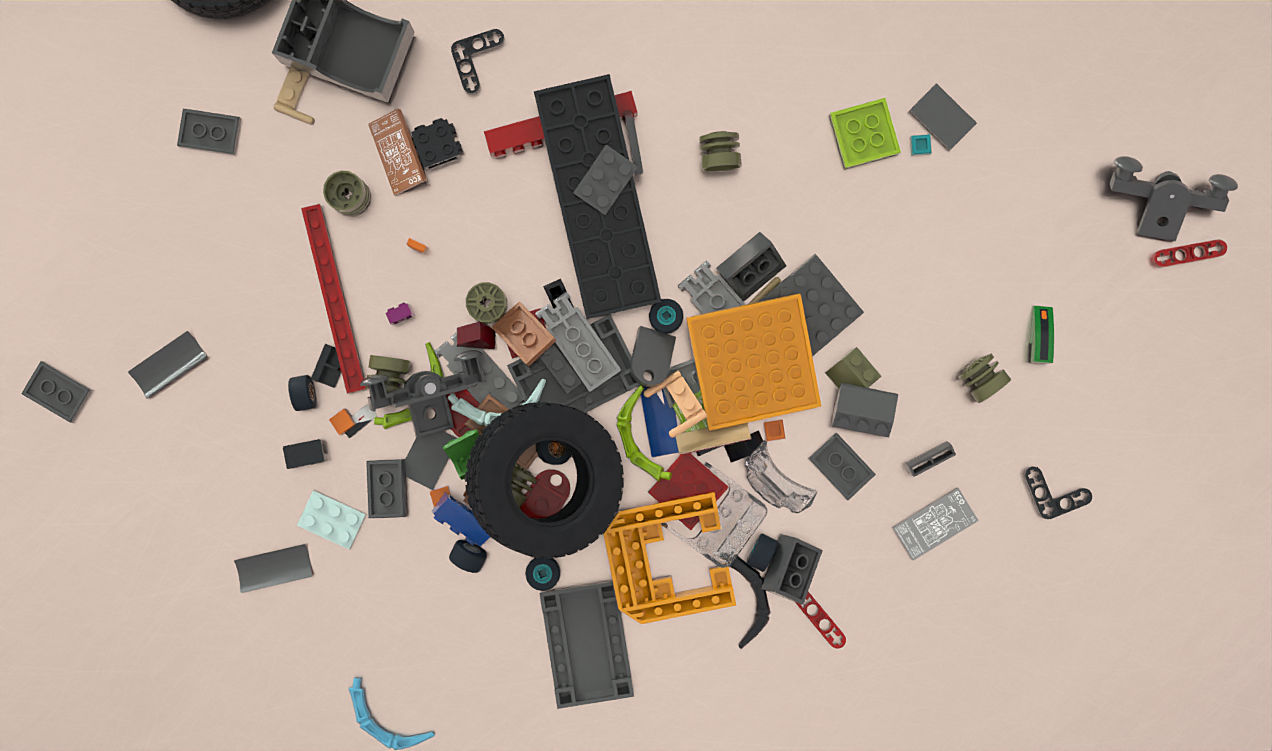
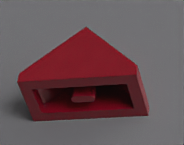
[457,321,495,349]

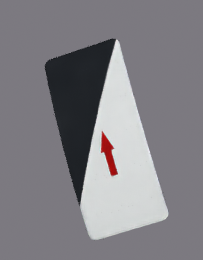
[345,404,377,438]

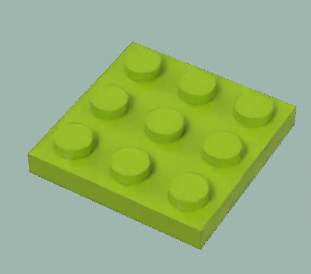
[830,98,901,169]

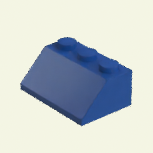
[432,492,490,546]

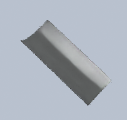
[128,331,206,399]
[234,544,312,593]

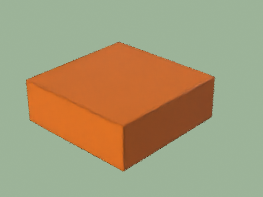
[406,238,429,254]
[329,409,356,435]
[763,420,786,441]

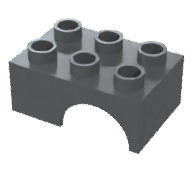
[272,0,415,103]

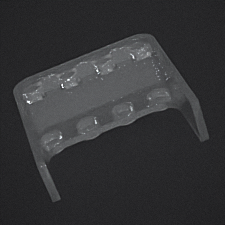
[661,462,767,568]

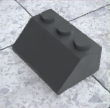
[716,232,787,302]
[832,383,898,438]
[761,534,823,604]

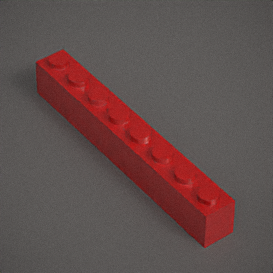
[484,91,638,158]

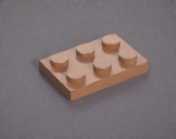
[492,301,557,367]

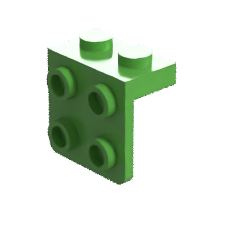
[443,430,481,480]

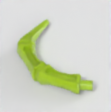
[374,342,443,429]
[616,385,672,482]

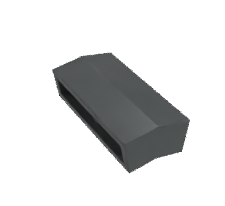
[903,441,956,477]

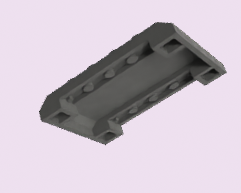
[507,314,641,413]
[539,581,634,709]

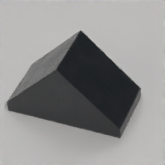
[543,278,574,309]
[724,430,766,463]

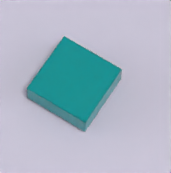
[910,134,932,156]

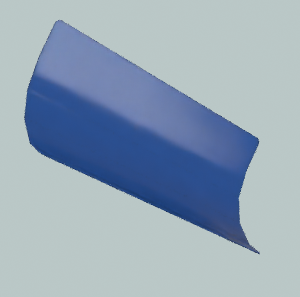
[639,385,679,457]

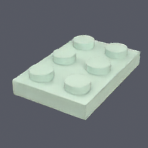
[297,490,366,549]

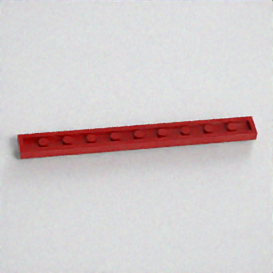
[301,204,366,394]

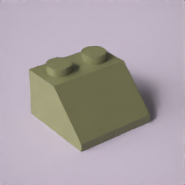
[825,347,882,389]

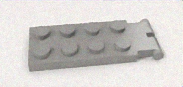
[678,260,746,314]
[535,291,621,392]
[434,332,524,409]

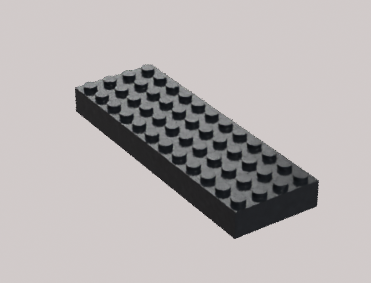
[534,74,662,319]

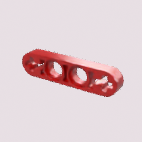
[1151,239,1227,268]
[795,592,846,649]

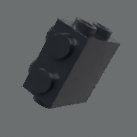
[411,118,463,171]

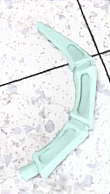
[448,379,546,426]

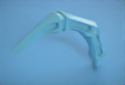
[348,678,435,750]

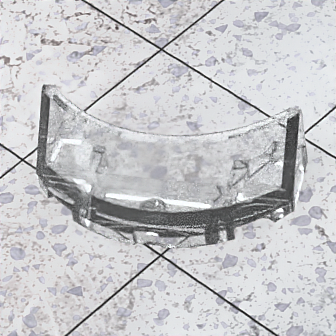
[745,440,817,513]

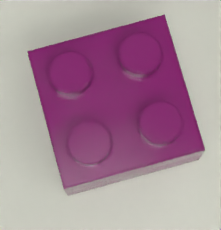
[385,302,415,326]

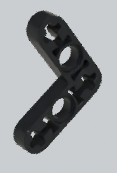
[451,29,505,95]
[1023,466,1092,519]

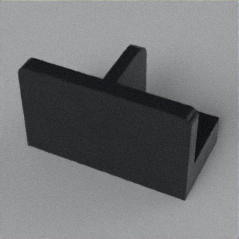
[311,344,342,388]
[283,439,328,469]

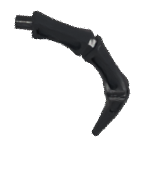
[719,551,771,649]

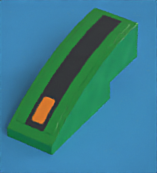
[1030,306,1054,364]

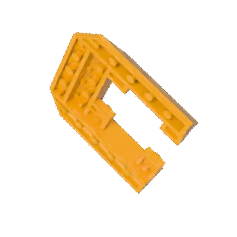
[603,492,736,624]

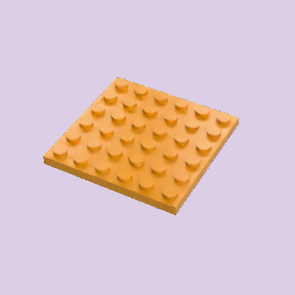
[686,293,822,431]

